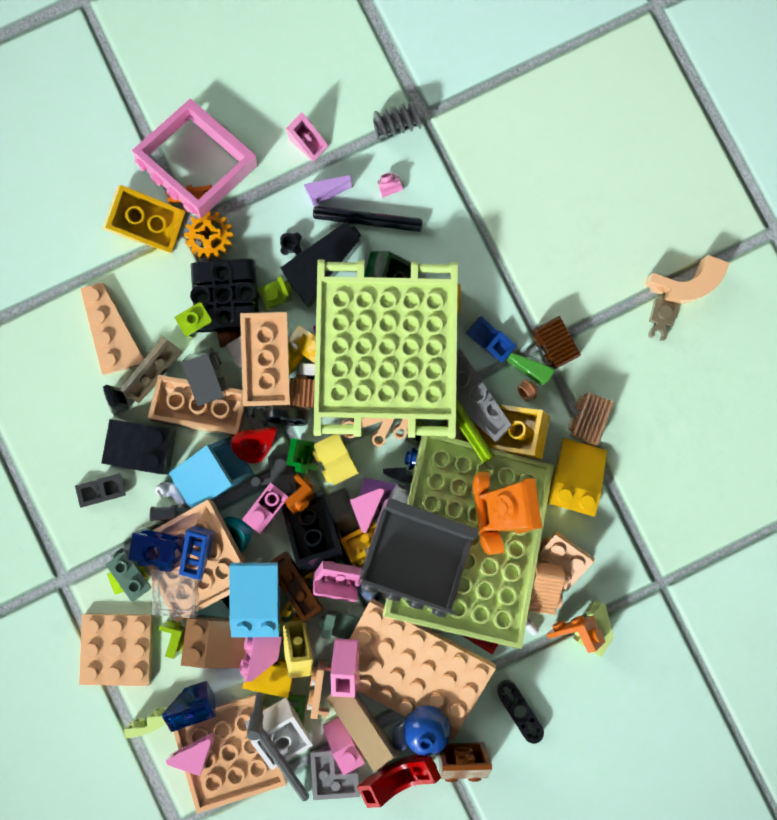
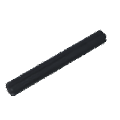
[313,206,423,232]

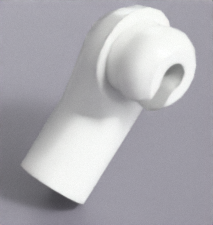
[155,481,186,507]

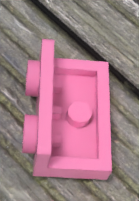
[313,561,362,602]

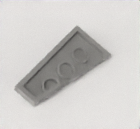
[456,348,512,443]

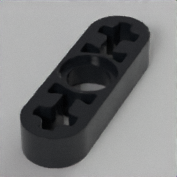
[497,680,544,744]

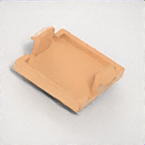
[537,531,595,591]
[307,660,332,719]

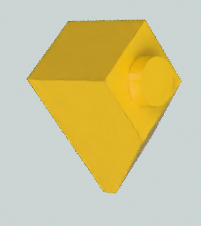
[242,659,293,698]

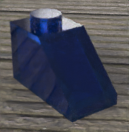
[162,681,216,732]

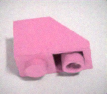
[242,483,289,534]
[240,635,282,682]
[330,639,360,697]

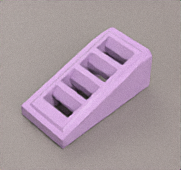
[304,175,353,206]

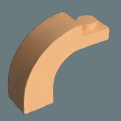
[644,255,729,304]

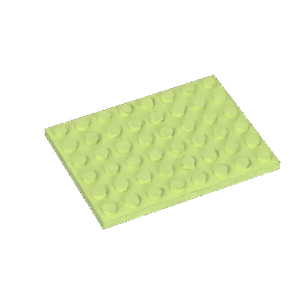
[382,436,554,649]

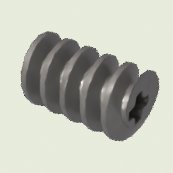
[373,102,421,140]

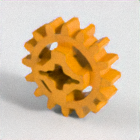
[184,211,234,261]

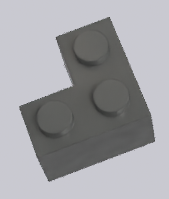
[181,347,228,406]

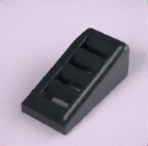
[103,385,129,415]

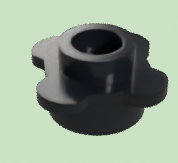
[280,232,302,255]

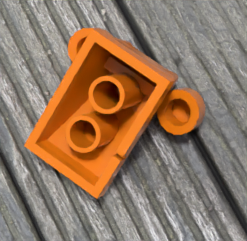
[472,471,542,555]

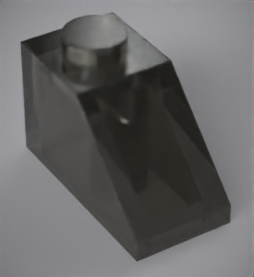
[324,487,360,538]

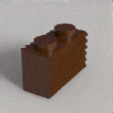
[532,316,581,369]

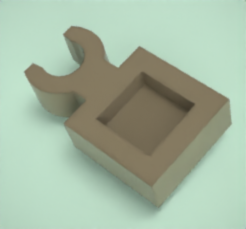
[648,299,678,341]

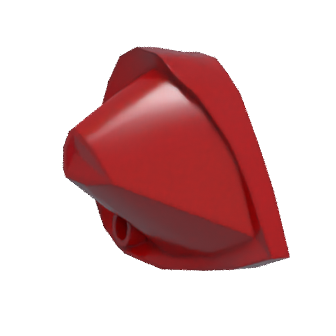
[230,427,276,464]

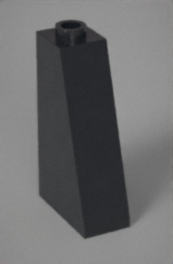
[280,221,361,308]

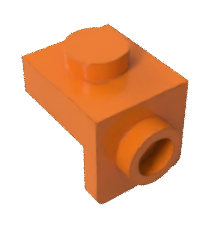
[285,474,314,514]

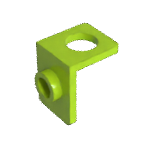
[174,302,212,340]

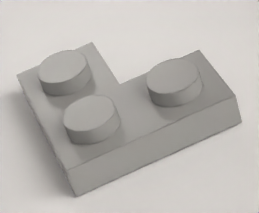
[310,748,360,800]

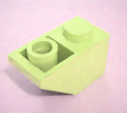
[573,599,614,657]

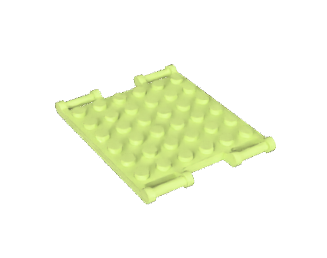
[314,259,458,438]

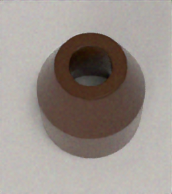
[216,328,239,348]

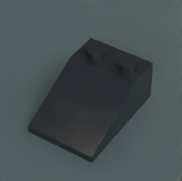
[101,419,177,475]
[282,490,346,575]

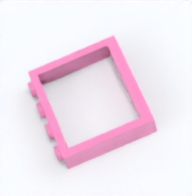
[132,98,257,219]

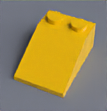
[102,185,186,253]
[474,404,550,460]
[547,438,607,517]

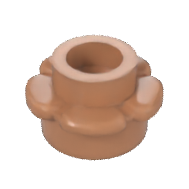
[517,380,538,401]

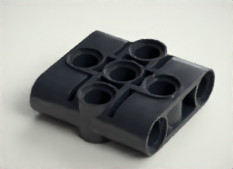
[190,259,259,333]

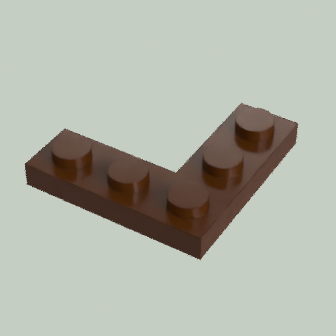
[270,551,324,623]

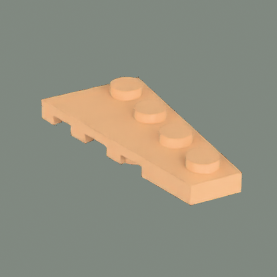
[80,283,145,375]

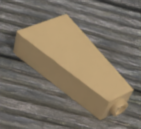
[327,690,401,772]

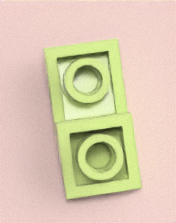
[124,707,176,739]

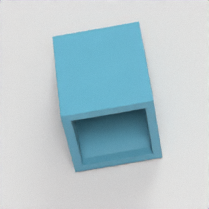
[169,437,254,509]

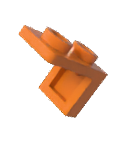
[546,615,606,653]

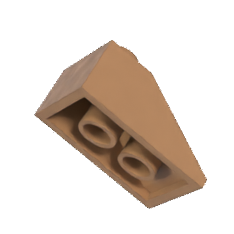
[181,614,246,669]

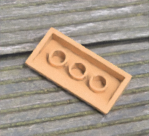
[148,375,246,437]

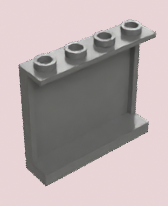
[357,498,479,618]

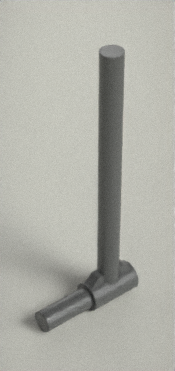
[247,693,309,801]

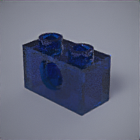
[128,528,185,572]

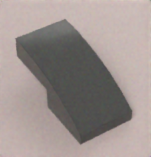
[75,474,126,508]

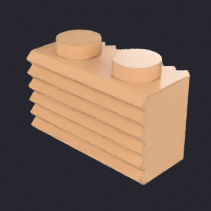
[529,561,568,615]

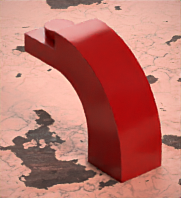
[357,754,441,808]

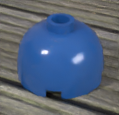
[404,705,451,757]

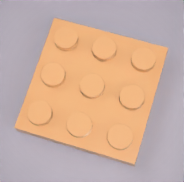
[79,613,153,686]

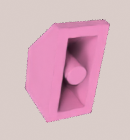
[323,717,365,775]

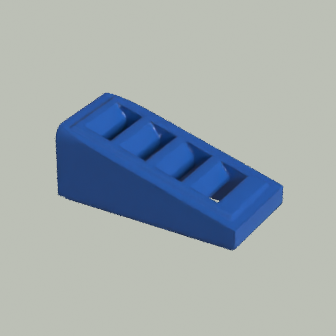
[179,526,215,580]

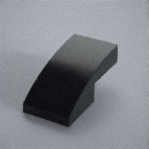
[383,467,413,483]

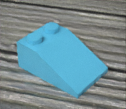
[229,562,281,637]

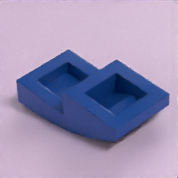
[465,316,516,363]

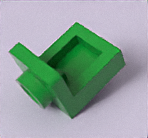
[286,438,318,474]

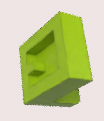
[258,276,293,310]

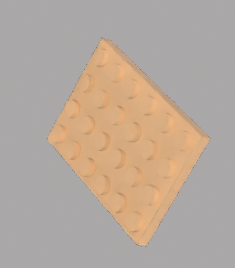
[330,598,496,741]

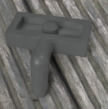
[251,453,297,497]

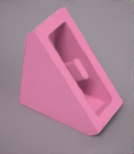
[286,112,329,161]
[350,488,387,533]
[166,732,215,776]

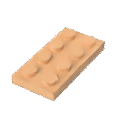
[240,312,290,406]

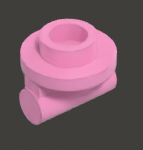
[377,172,403,198]

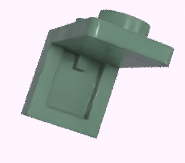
[105,548,152,602]
[318,610,360,639]

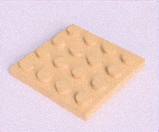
[134,499,246,623]
[171,692,287,813]

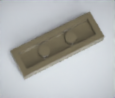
[120,337,182,403]

